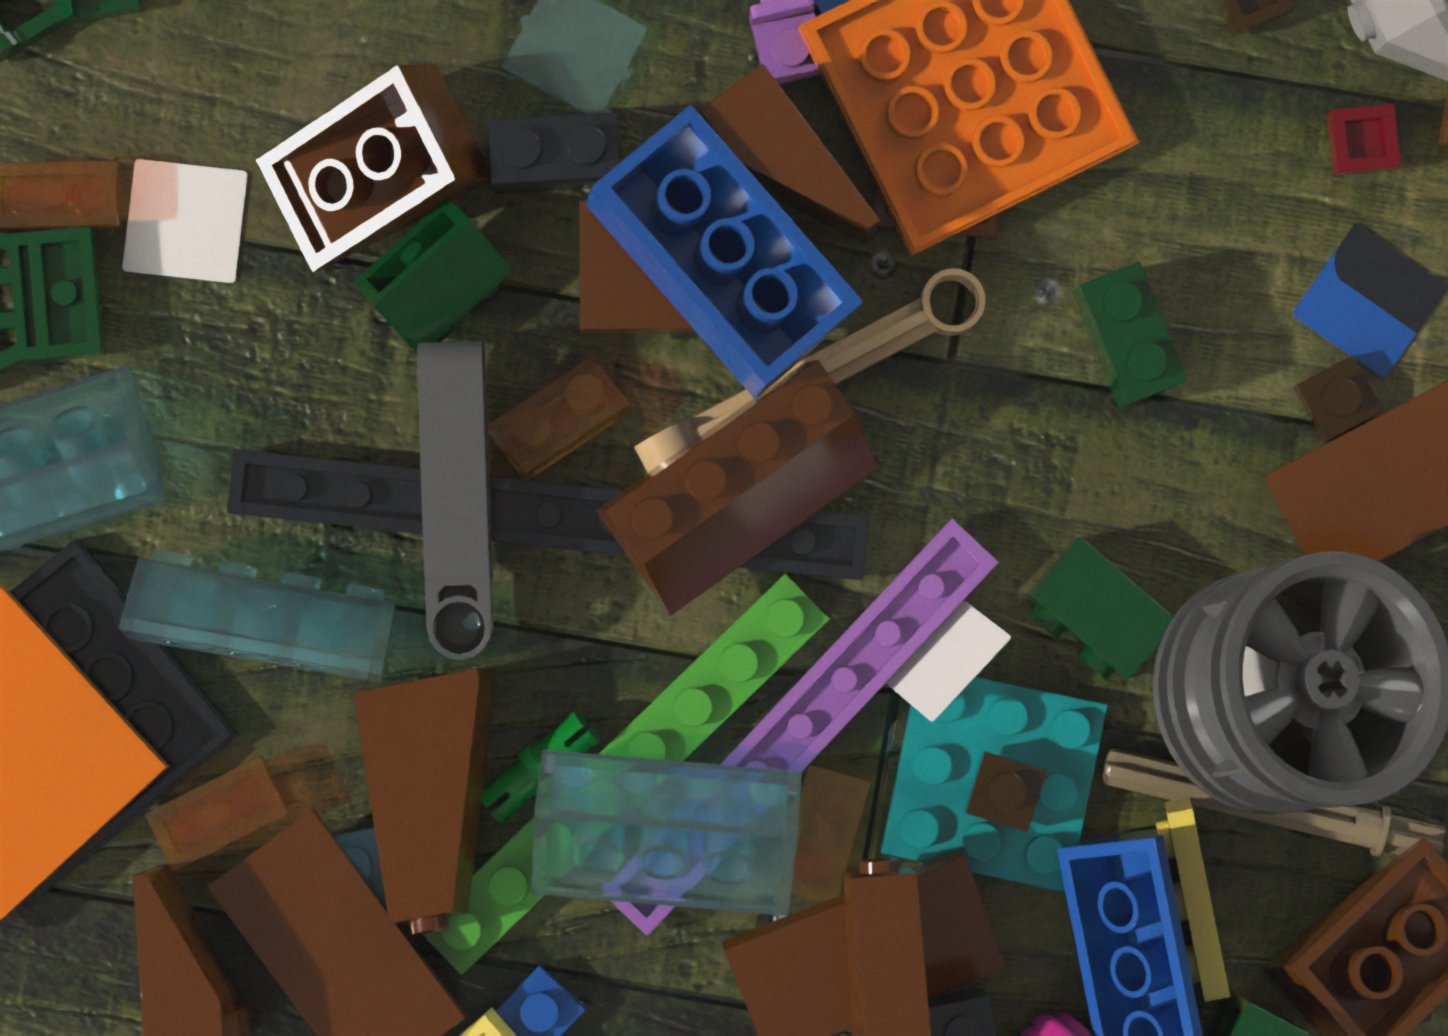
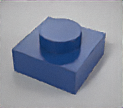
[496,964,586,1036]

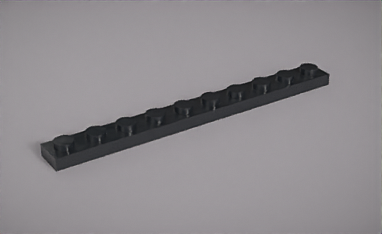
[227,449,870,581]

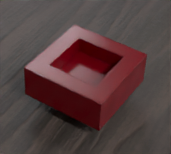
[1326,103,1401,176]

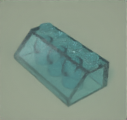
[0,365,166,552]
[119,550,395,683]
[532,750,802,916]

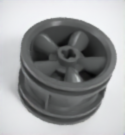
[1153,551,1448,815]

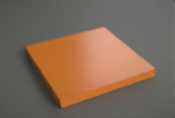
[798,0,1140,257]
[0,582,170,923]

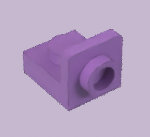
[749,0,821,88]

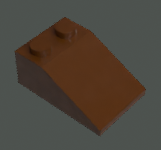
[700,64,880,243]
[257,65,491,272]
[1264,838,1448,1036]
[133,865,253,1036]

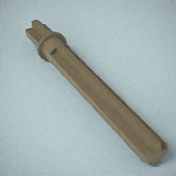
[1102,748,1446,857]

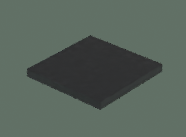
[10,538,240,898]

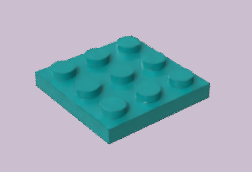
[880,677,1108,892]

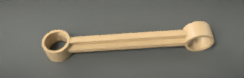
[634,268,986,473]

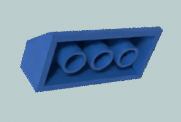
[585,104,863,399]
[1057,829,1203,1036]

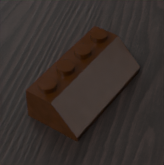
[596,360,878,616]

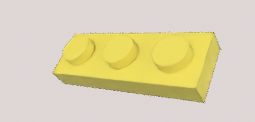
[1155,797,1230,1002]

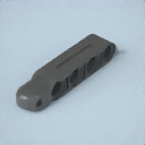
[417,340,494,660]

